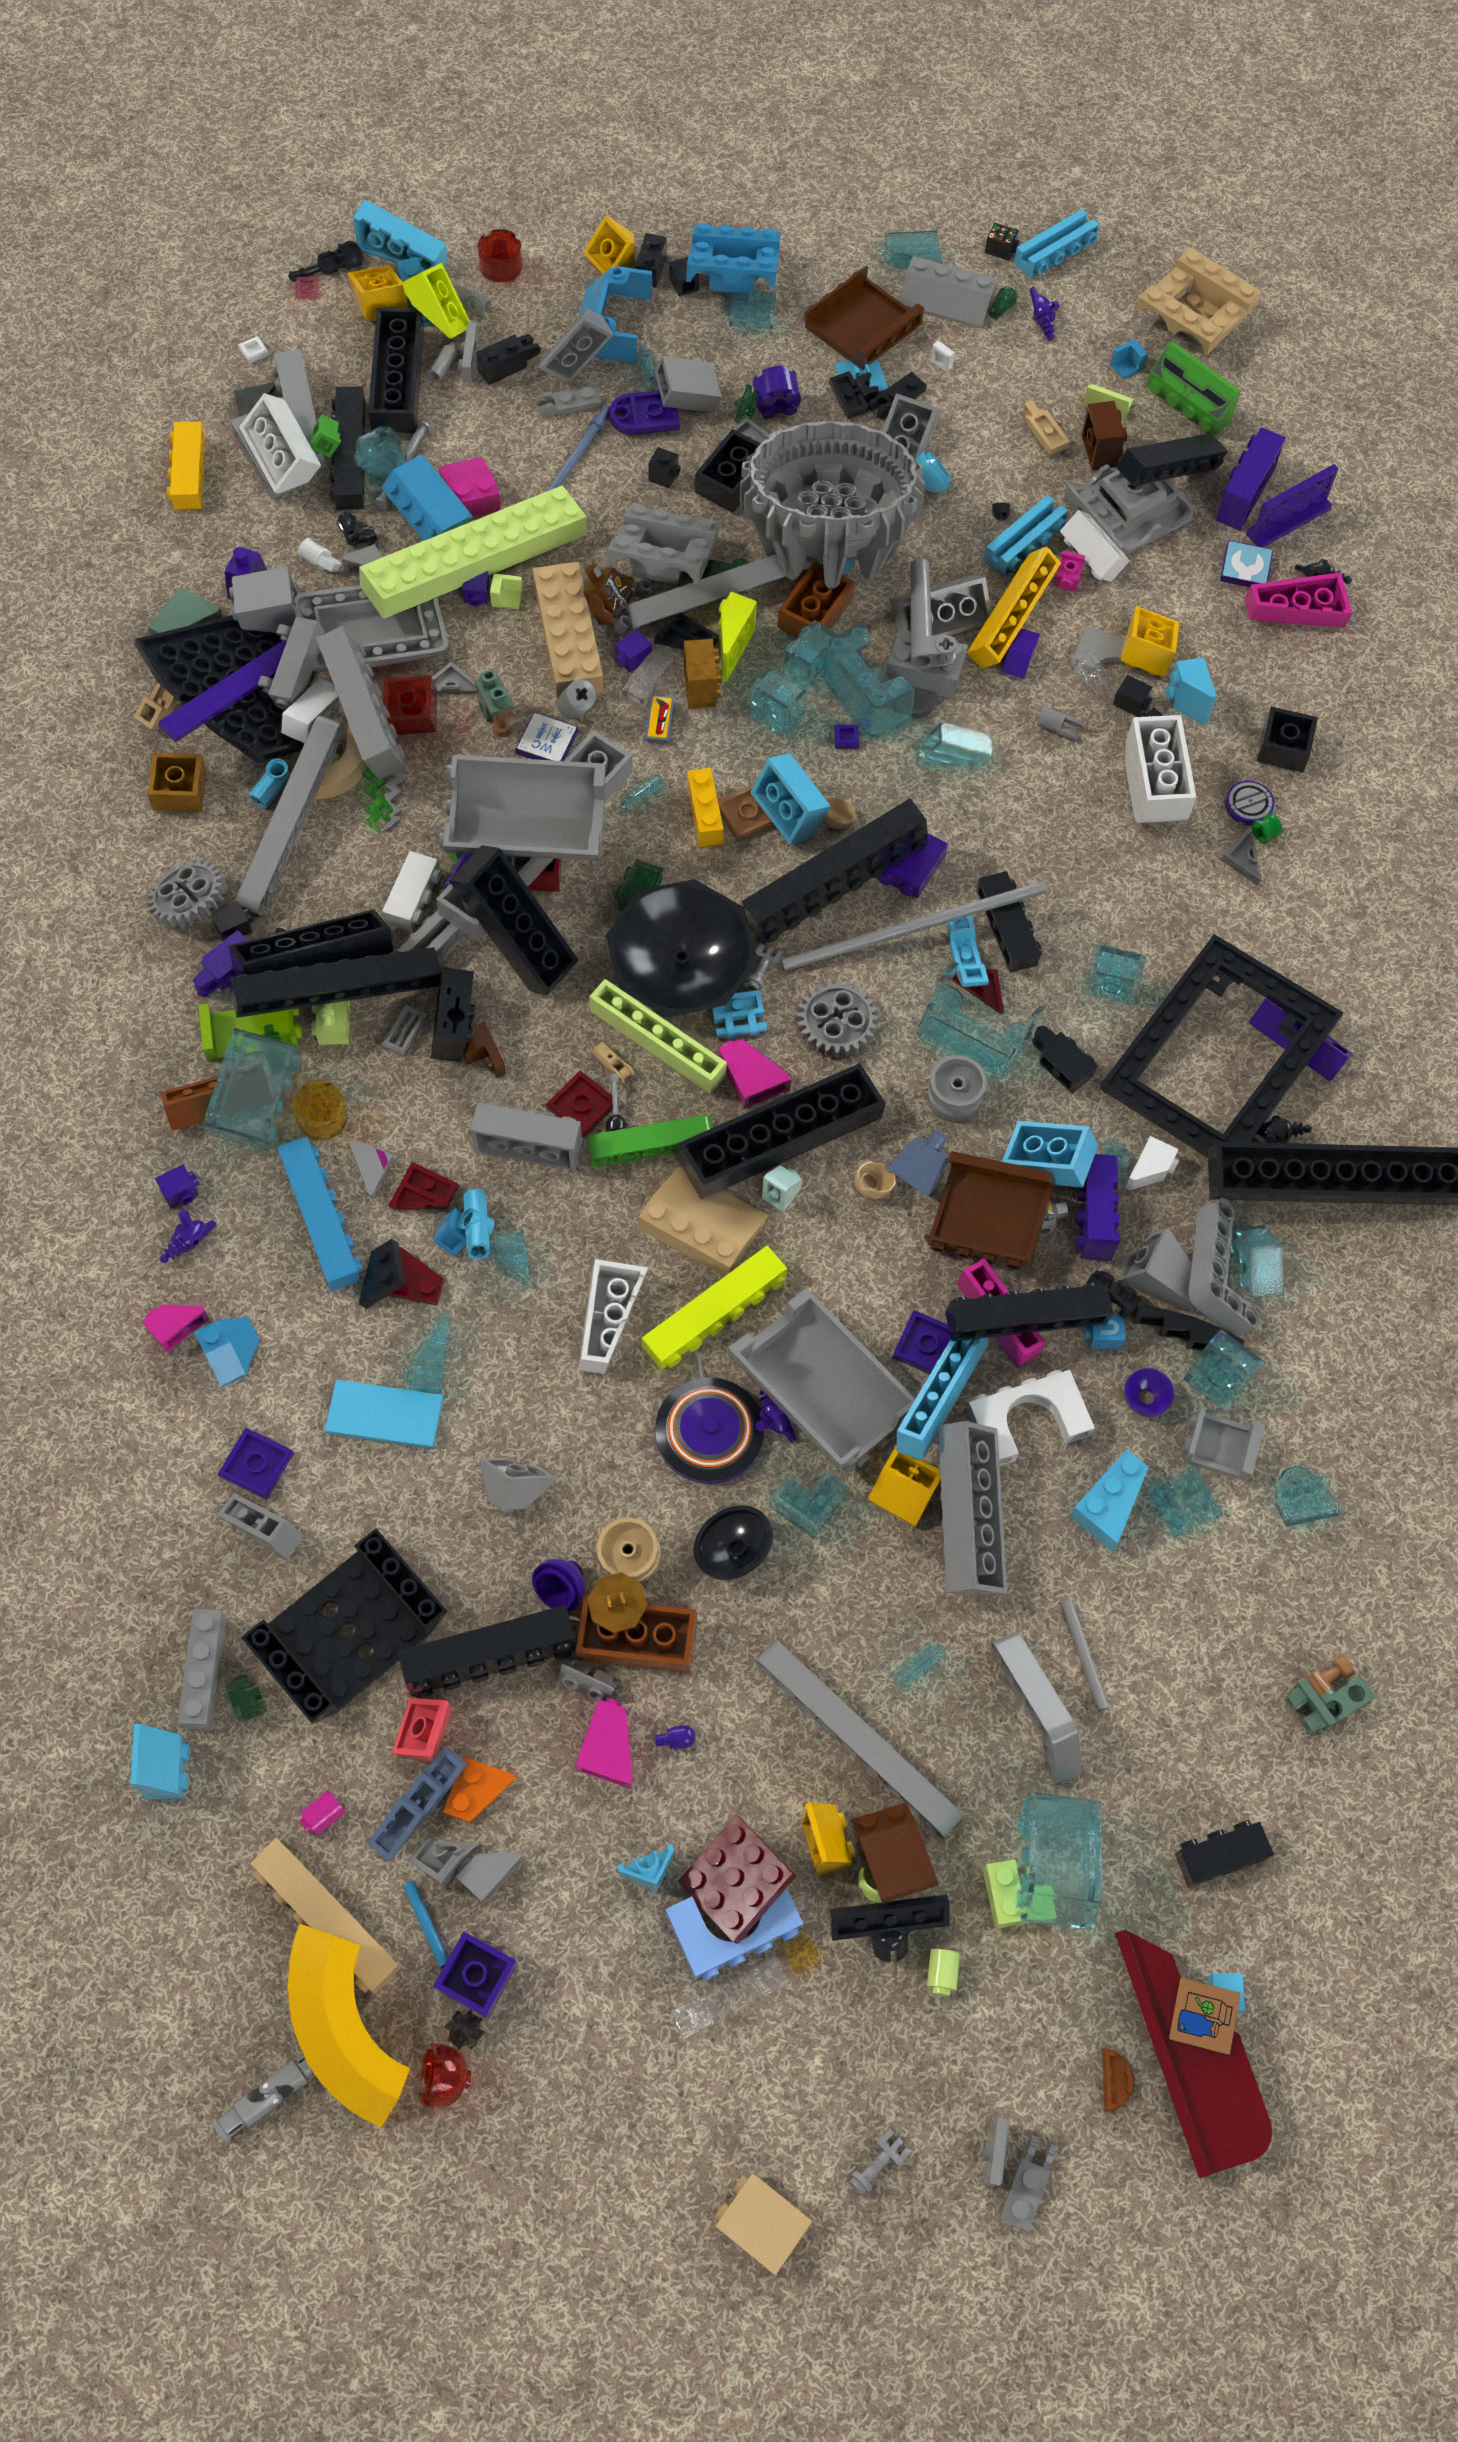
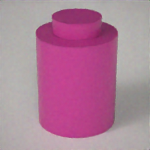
[299,1790,346,1835]

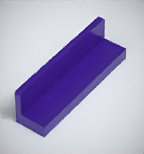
[1249,998,1353,1081]

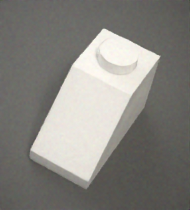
[1125,1136,1179,1190]

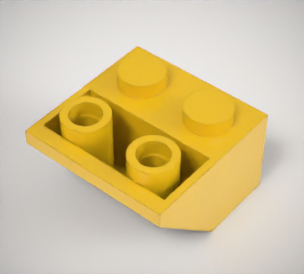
[867,1445,941,1527]

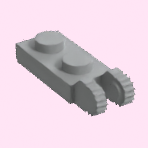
[535,385,601,417]
[999,2135,1057,2232]

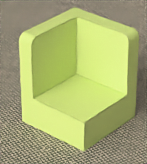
[490,574,523,610]

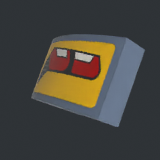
[645,695,675,743]

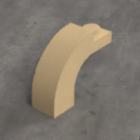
[315,726,367,799]

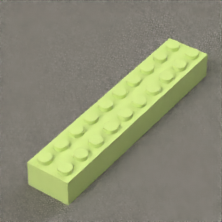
[359,485,587,619]

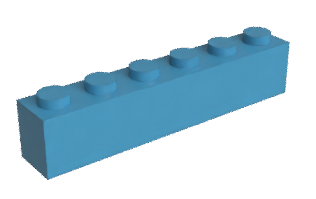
[277,1137,363,1291]

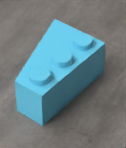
[1070,1449,1148,1553]

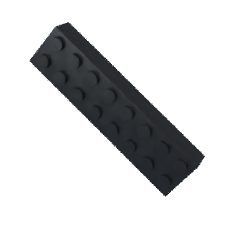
[741,798,928,944]
[676,1063,886,1199]

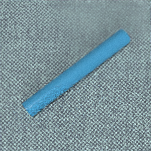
[403,1881,449,1968]

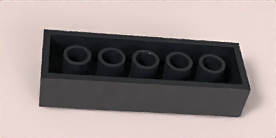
[368,308,424,433]
[449,845,579,995]
[228,909,394,977]
[398,1605,576,1698]

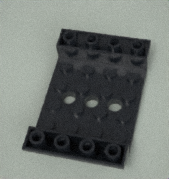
[241,1528,447,1724]

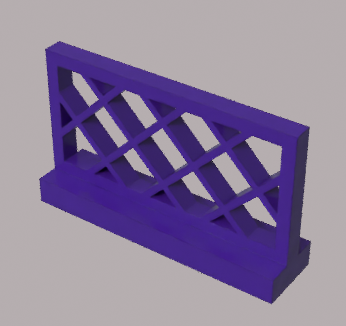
[1246,464,1339,547]

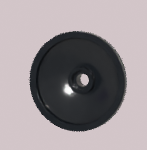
[693,1505,773,1580]

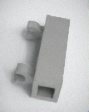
[258,617,326,710]

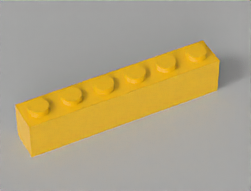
[967,546,1061,669]

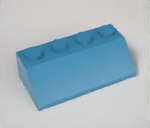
[381,455,473,541]

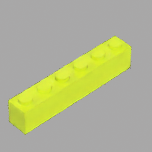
[642,1246,787,1370]

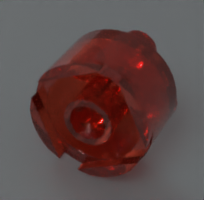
[477,229,523,283]

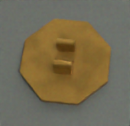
[587,1572,648,1633]

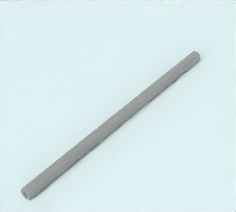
[781,881,1047,971]

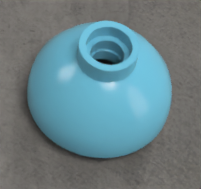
[915,450,952,493]

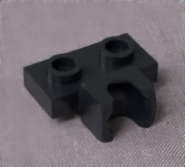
[829,371,879,419]

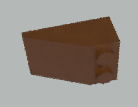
[851,1802,939,1903]

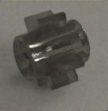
[445,2009,485,2050]

